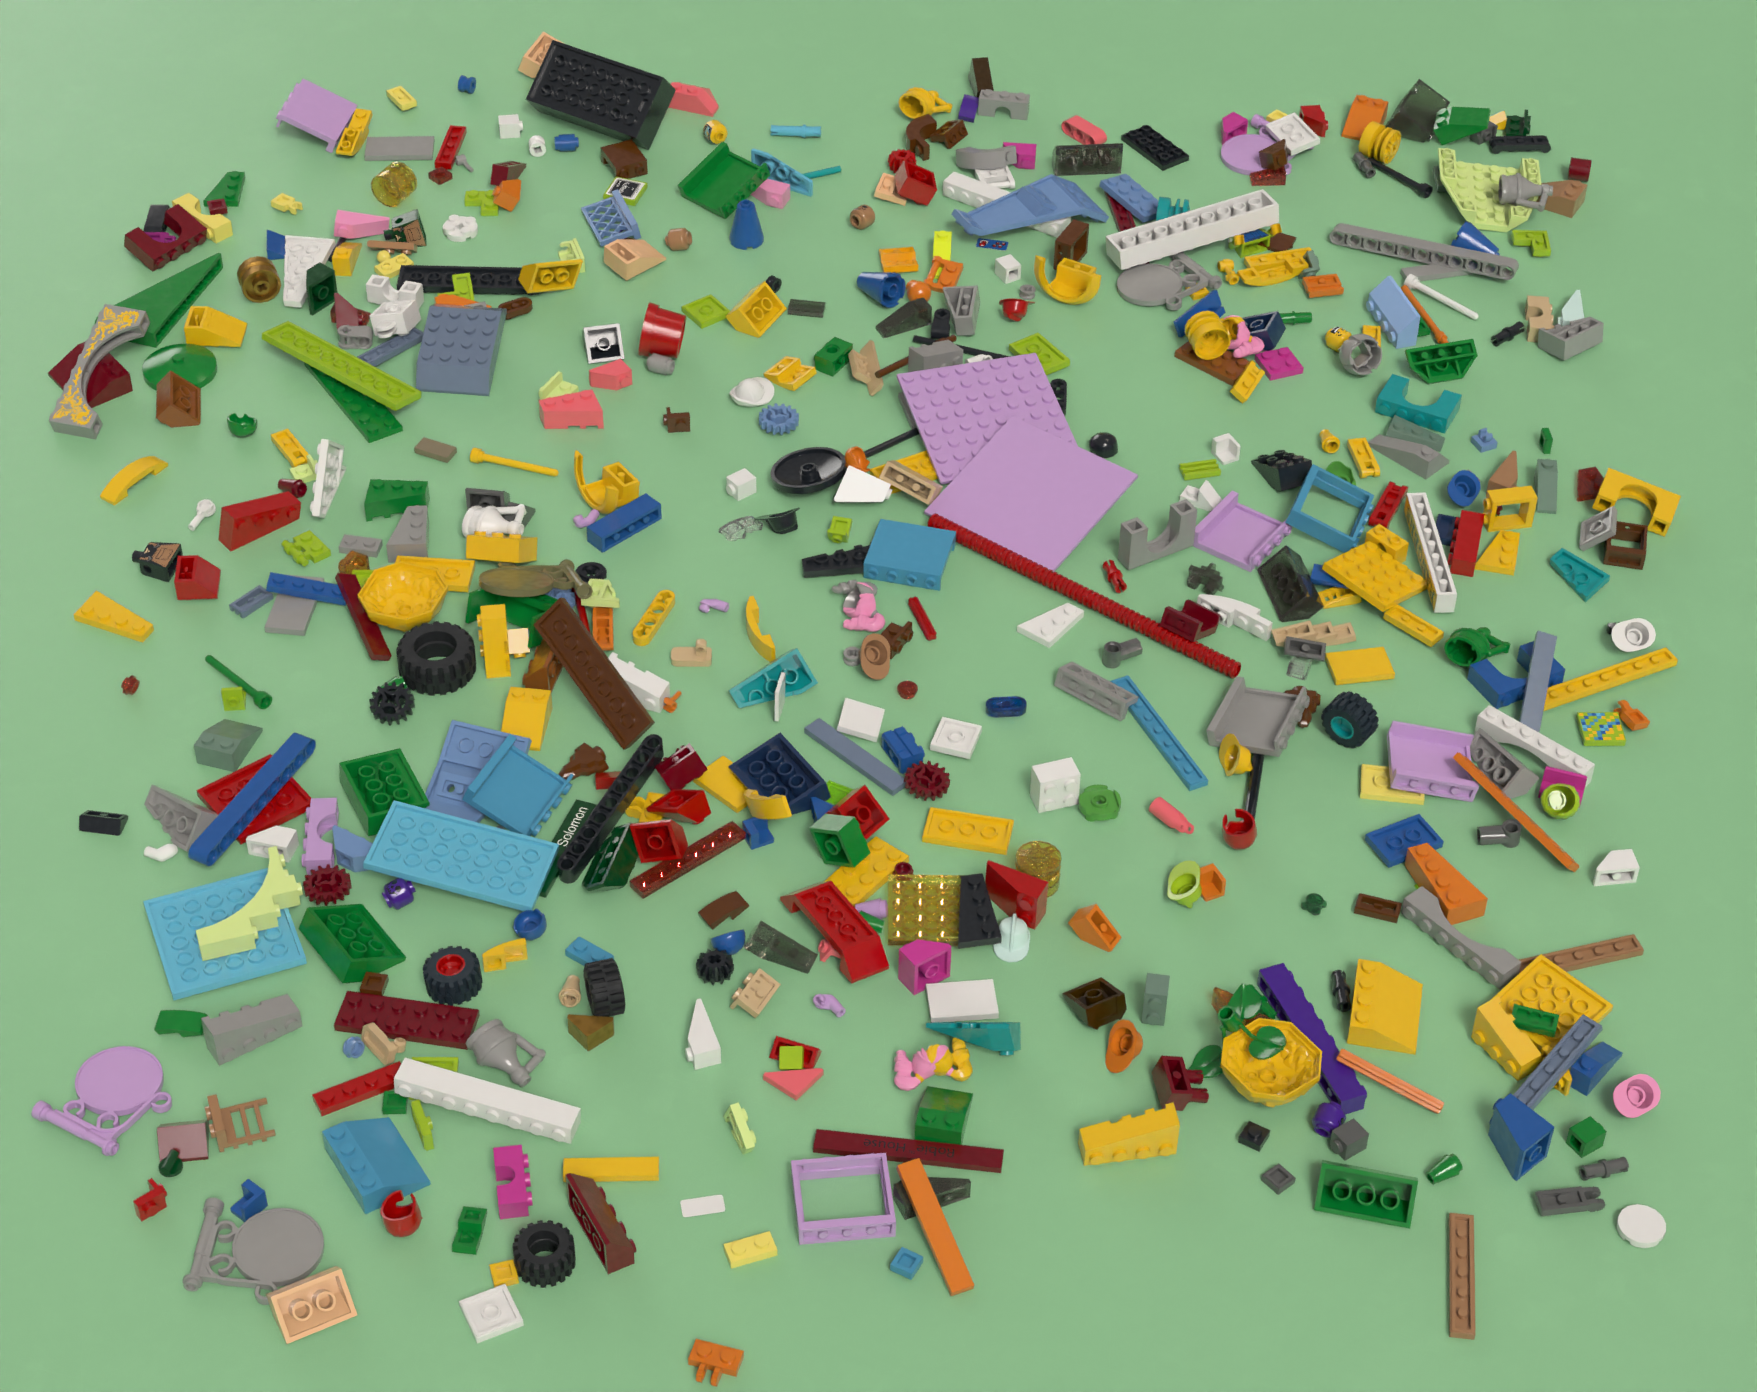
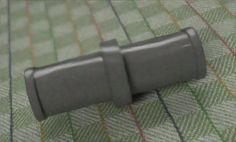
[1353,152,1376,178]
[1579,1157,1629,1181]

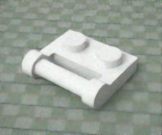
[975,165,1015,189]

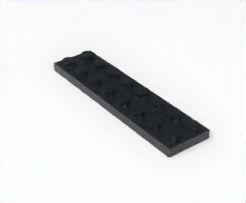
[397,265,539,295]

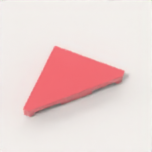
[763,1068,824,1101]

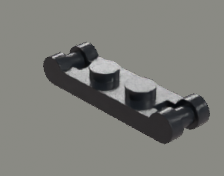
[1489,135,1551,154]

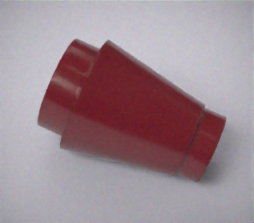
[278,478,307,498]

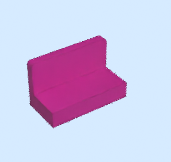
[1538,766,1587,808]

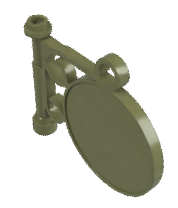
[479,559,593,599]

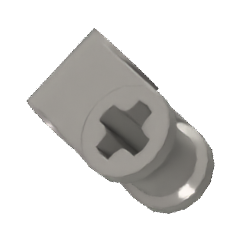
[337,325,373,350]

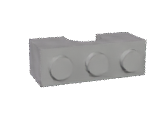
[978,89,1030,120]

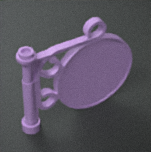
[1221,114,1314,175]
[31,1046,172,1156]

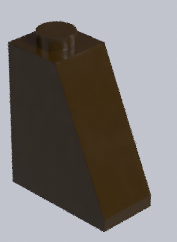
[968,57,994,98]

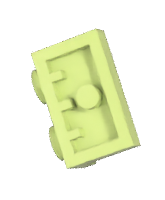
[538,371,579,400]

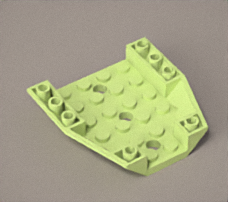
[1438,148,1541,232]

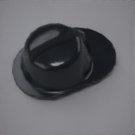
[754,508,800,534]

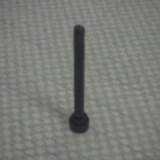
[1368,158,1433,198]

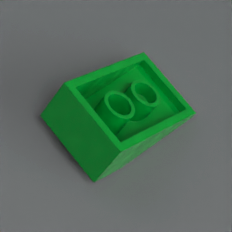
[1433,107,1491,145]
[915,1086,973,1145]

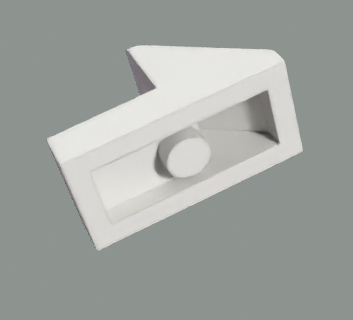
[1179,480,1222,512]

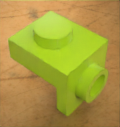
[827,516,853,543]

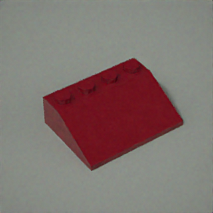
[48,342,133,408]

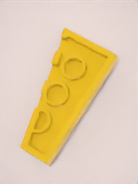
[74,590,154,643]

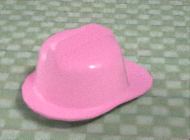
[1613,1074,1661,1118]

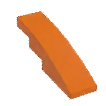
[592,607,614,651]

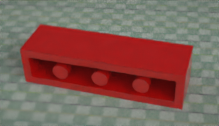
[1448,510,1485,577]

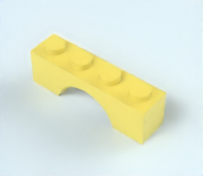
[172,193,233,244]

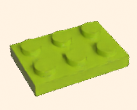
[1009,333,1070,375]

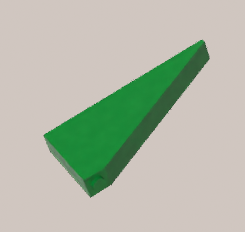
[95,253,223,348]

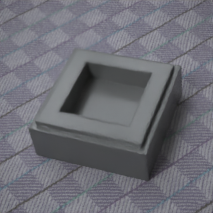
[1261,1163,1296,1195]

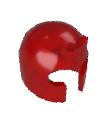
[1222,809,1257,849]
[380,1190,423,1237]

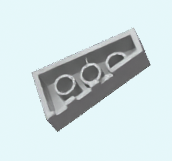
[201,994,302,1066]

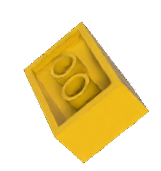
[501,686,553,751]

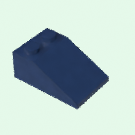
[1243,311,1286,351]

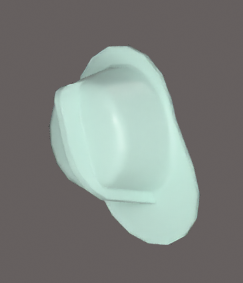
[993,913,1030,962]

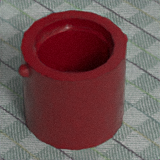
[1567,157,1592,182]

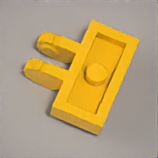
[625,792,665,823]

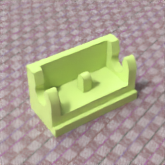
[558,238,585,273]

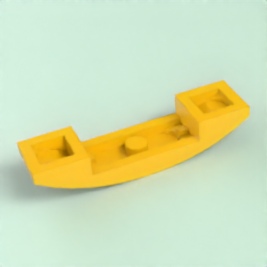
[1237,255,1309,286]
[100,456,168,506]
[746,595,775,662]
[744,789,792,819]

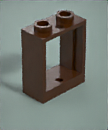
[1053,219,1089,270]
[1603,521,1648,570]

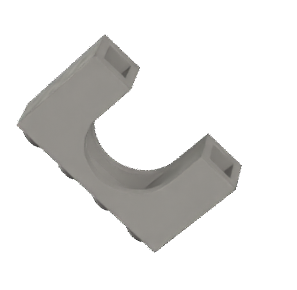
[1118,499,1197,570]

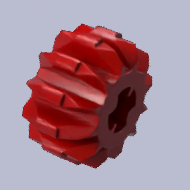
[888,149,917,173]

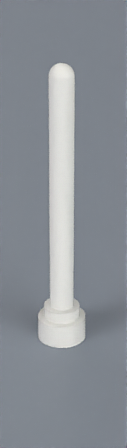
[1404,274,1479,320]

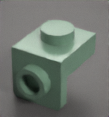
[1298,250,1320,279]

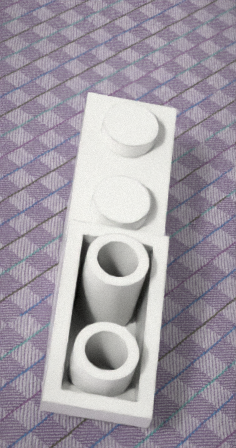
[1197,594,1273,641]

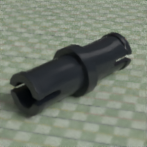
[1491,321,1525,347]
[1331,970,1351,1012]

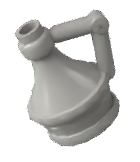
[1498,173,1553,212]
[466,1019,546,1087]

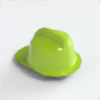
[1167,860,1202,908]

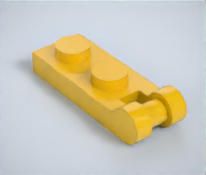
[1230,360,1265,404]
[271,428,309,468]
[1347,437,1380,479]

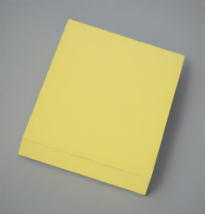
[1360,764,1424,805]

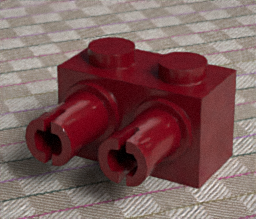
[655,743,708,790]
[1152,1055,1209,1111]

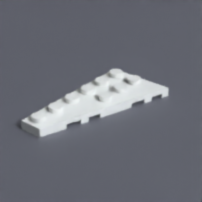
[283,235,336,308]

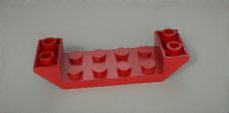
[780,881,889,984]

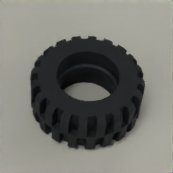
[396,621,476,696]

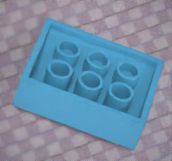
[322,1117,431,1214]

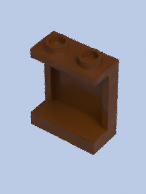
[600,139,648,179]

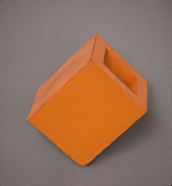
[1200,863,1226,902]

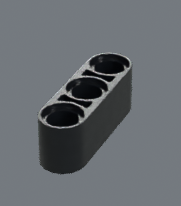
[144,204,170,232]

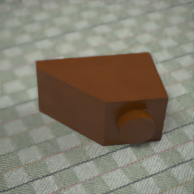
[1259,139,1288,170]

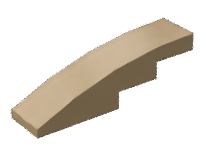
[1271,620,1356,647]

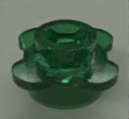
[1301,893,1327,915]

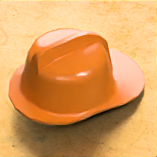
[1105,1019,1143,1073]

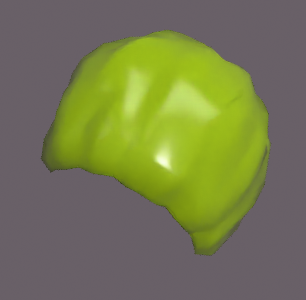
[1540,783,1580,819]

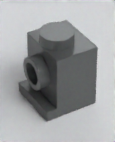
[1470,121,1498,145]

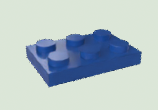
[1365,814,1444,868]

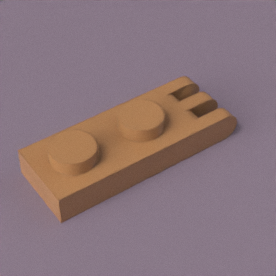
[367,240,417,255]

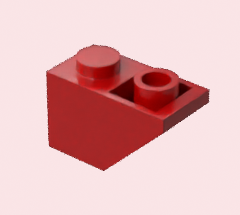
[1299,105,1328,137]

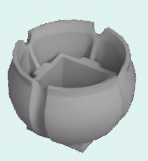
[1338,334,1382,375]

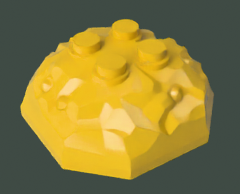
[358,561,448,632]
[1220,1018,1322,1108]

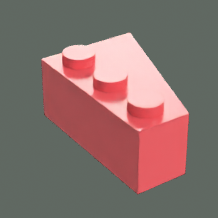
[538,389,604,429]

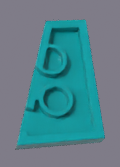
[1550,548,1610,602]

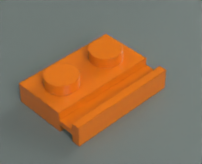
[1302,274,1344,298]

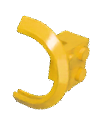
[1034,255,1102,305]
[574,450,640,514]

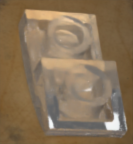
[719,516,763,541]

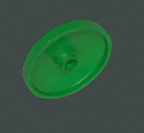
[142,344,217,391]

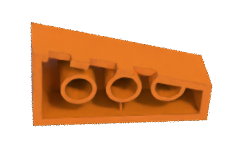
[1405,843,1488,925]

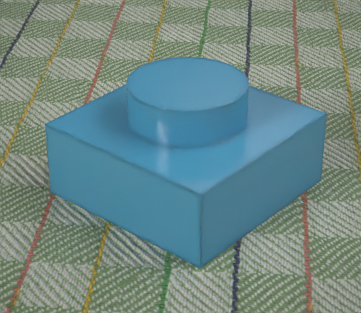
[890,1247,923,1280]

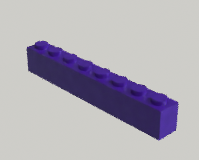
[1257,963,1367,1114]

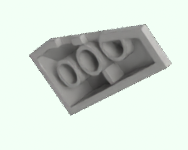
[1368,434,1449,480]
[1470,728,1539,799]
[144,785,219,852]

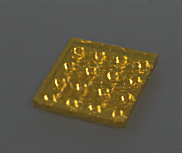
[888,874,964,946]

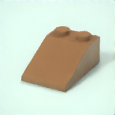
[1537,180,1588,218]

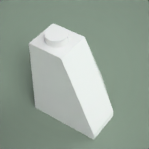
[833,465,892,503]

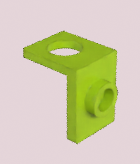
[221,687,246,711]

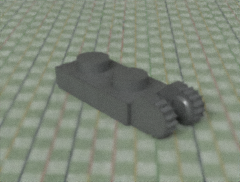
[1534,1186,1606,1216]

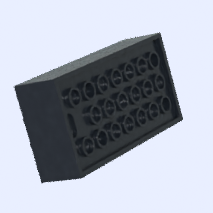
[525,40,676,150]

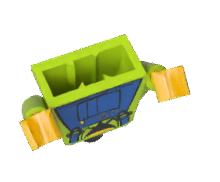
[1228,223,1282,258]

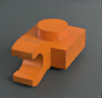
[1613,700,1650,731]

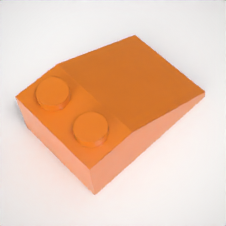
[1341,95,1389,141]

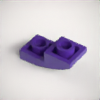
[958,94,979,123]

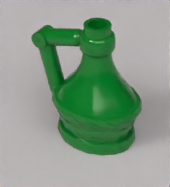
[1444,627,1511,667]

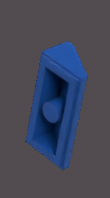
[267,230,286,260]

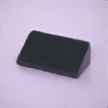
[79,810,128,836]

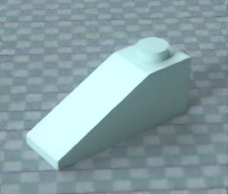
[1556,290,1584,327]

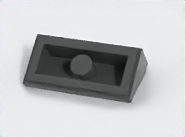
[1284,636,1326,662]

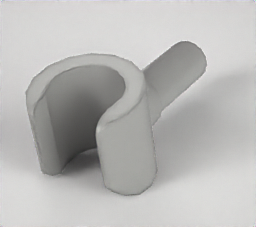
[455,154,474,173]

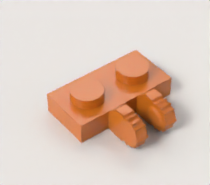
[688,1339,744,1387]

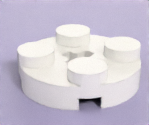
[443,215,478,242]

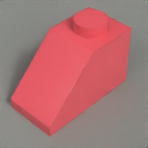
[589,359,632,390]

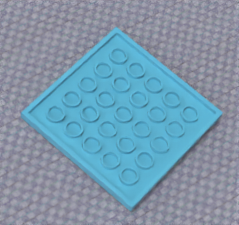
[143,868,307,1000]

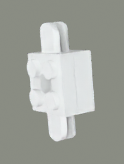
[370,299,421,338]

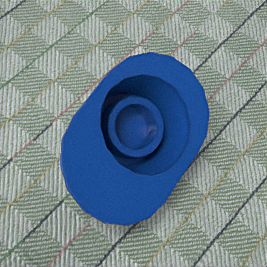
[1447,470,1480,507]

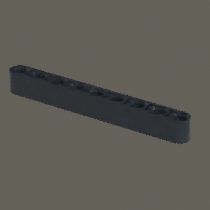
[557,734,664,884]

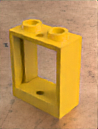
[1483,486,1538,532]

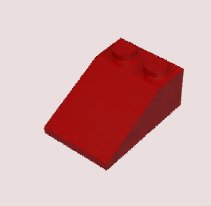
[985,860,1049,930]

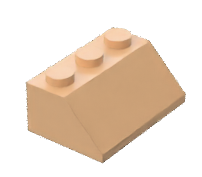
[518,31,563,78]
[266,1266,357,1344]

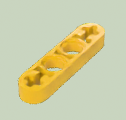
[632,590,675,646]

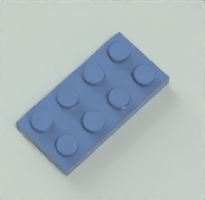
[1099,174,1158,222]

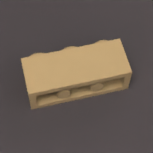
[879,460,943,505]

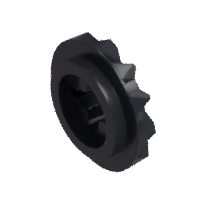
[576,562,607,583]

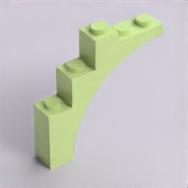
[196,846,303,961]

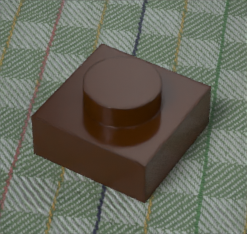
[360,972,389,996]

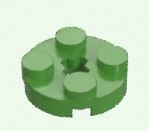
[1078,785,1121,822]

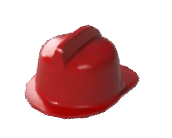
[999,298,1035,321]

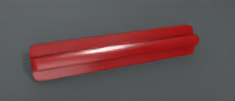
[908,596,937,641]

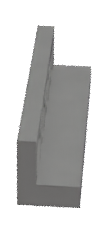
[1054,662,1139,721]

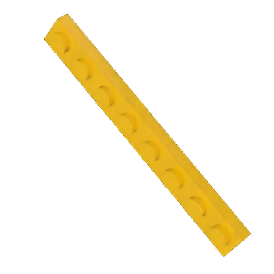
[1544,647,1678,711]

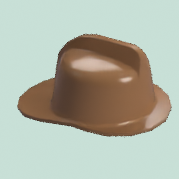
[859,633,890,680]

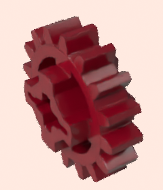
[904,761,950,801]
[303,864,352,906]

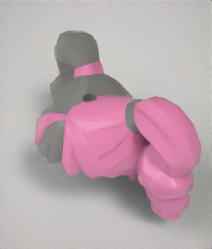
[831,580,885,632]

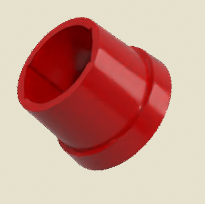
[638,302,686,358]

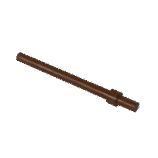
[875,334,957,379]

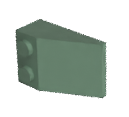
[194,719,263,772]

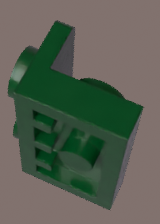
[1505,109,1531,136]

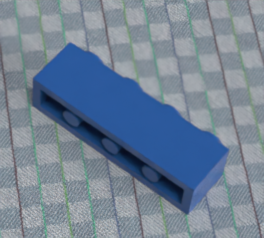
[587,493,662,553]

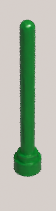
[205,655,272,709]

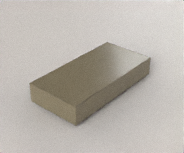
[414,437,457,463]

